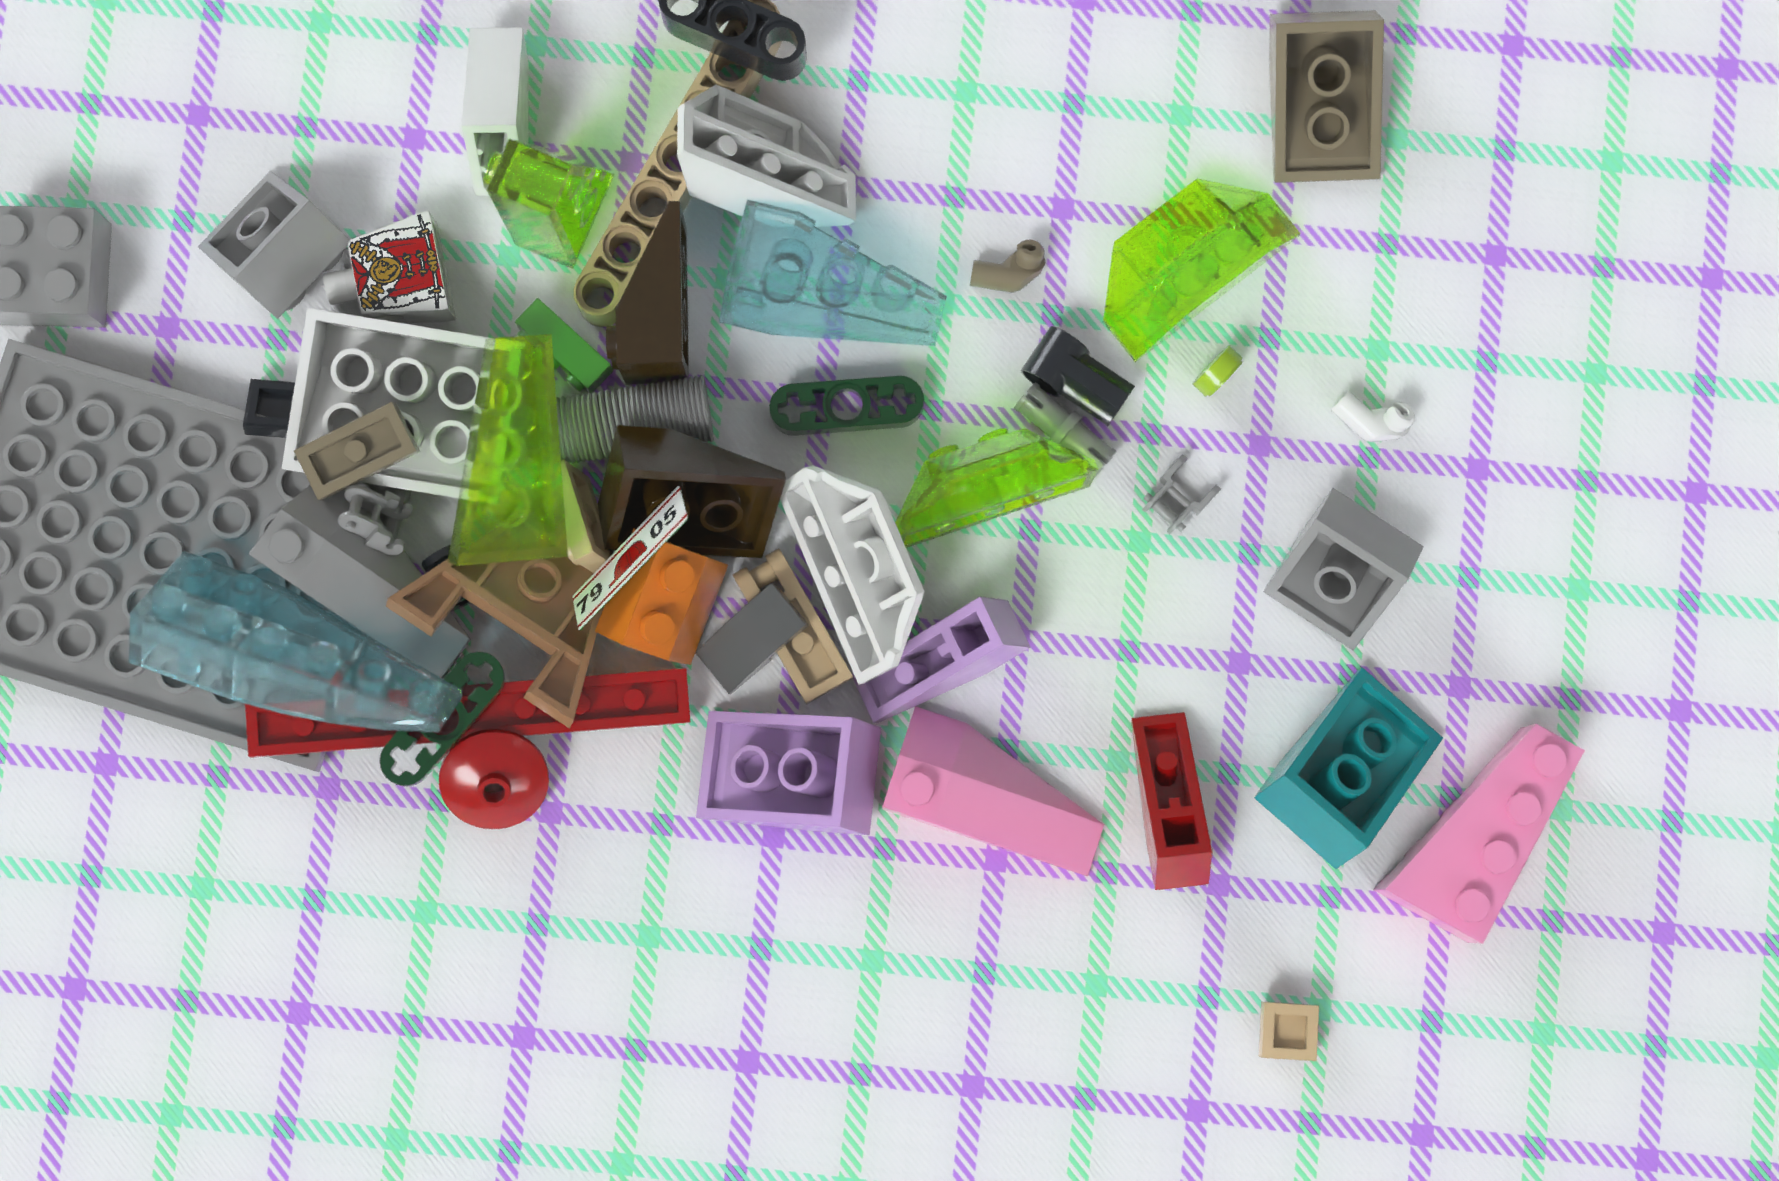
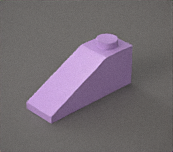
[853,597,1031,723]

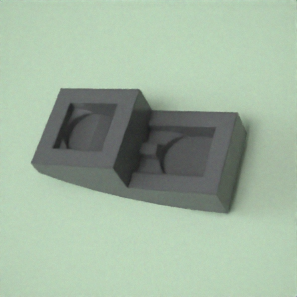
[696,583,809,694]

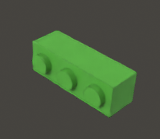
[515,298,613,393]

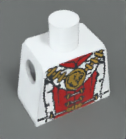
[323,211,456,323]

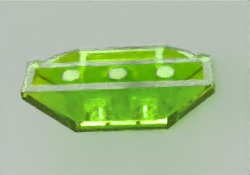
[1103,178,1301,363]
[895,428,1099,548]

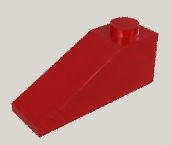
[1131,712,1212,890]

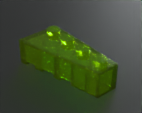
[448,334,568,566]

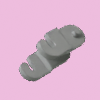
[1142,454,1221,534]
[338,485,413,555]

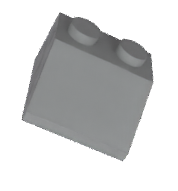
[198,171,350,319]
[1263,488,1424,650]

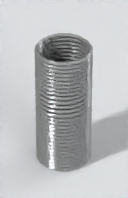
[543,375,714,464]

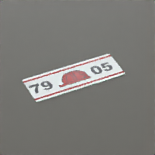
[572,486,688,630]

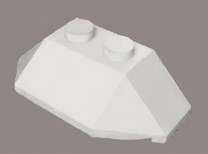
[677,84,856,229]
[780,465,925,685]

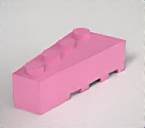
[1373,724,1585,944]

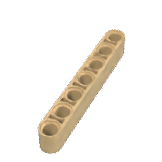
[573,0,782,327]

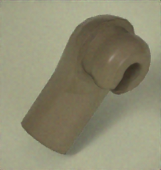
[970,240,1045,293]

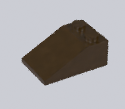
[606,201,689,385]
[598,425,786,558]

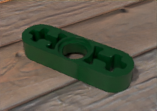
[769,376,924,436]
[380,652,505,786]

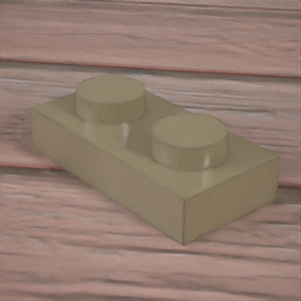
[293,402,420,500]

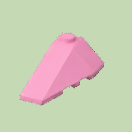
[882,706,1104,876]

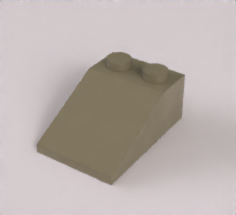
[1269,10,1384,183]

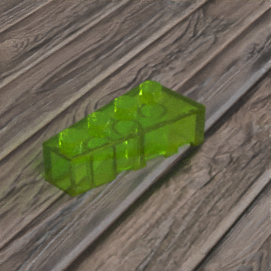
[484,139,615,269]

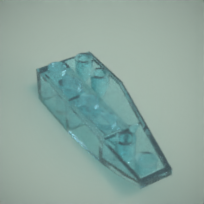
[129,551,463,732]

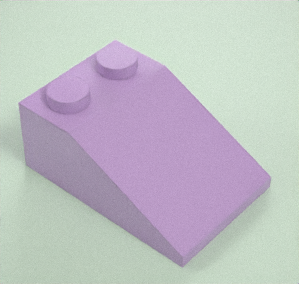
[696,711,881,835]

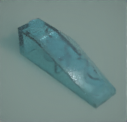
[719,200,947,346]

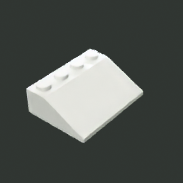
[281,308,531,505]

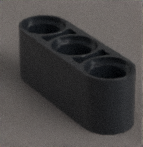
[658,0,807,81]

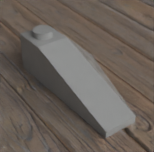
[249,485,471,683]

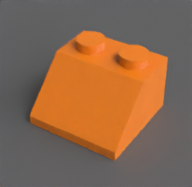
[595,529,728,665]

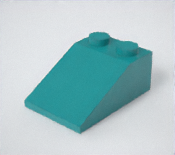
[1254,667,1443,869]

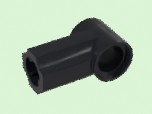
[1021,326,1135,426]

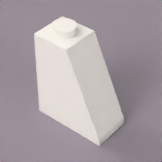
[461,27,529,196]

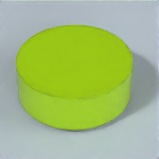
[1192,345,1243,397]

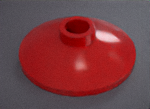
[439,729,549,829]

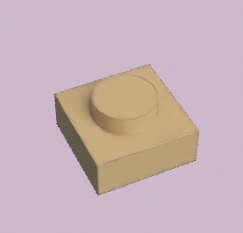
[1259,1002,1319,1061]

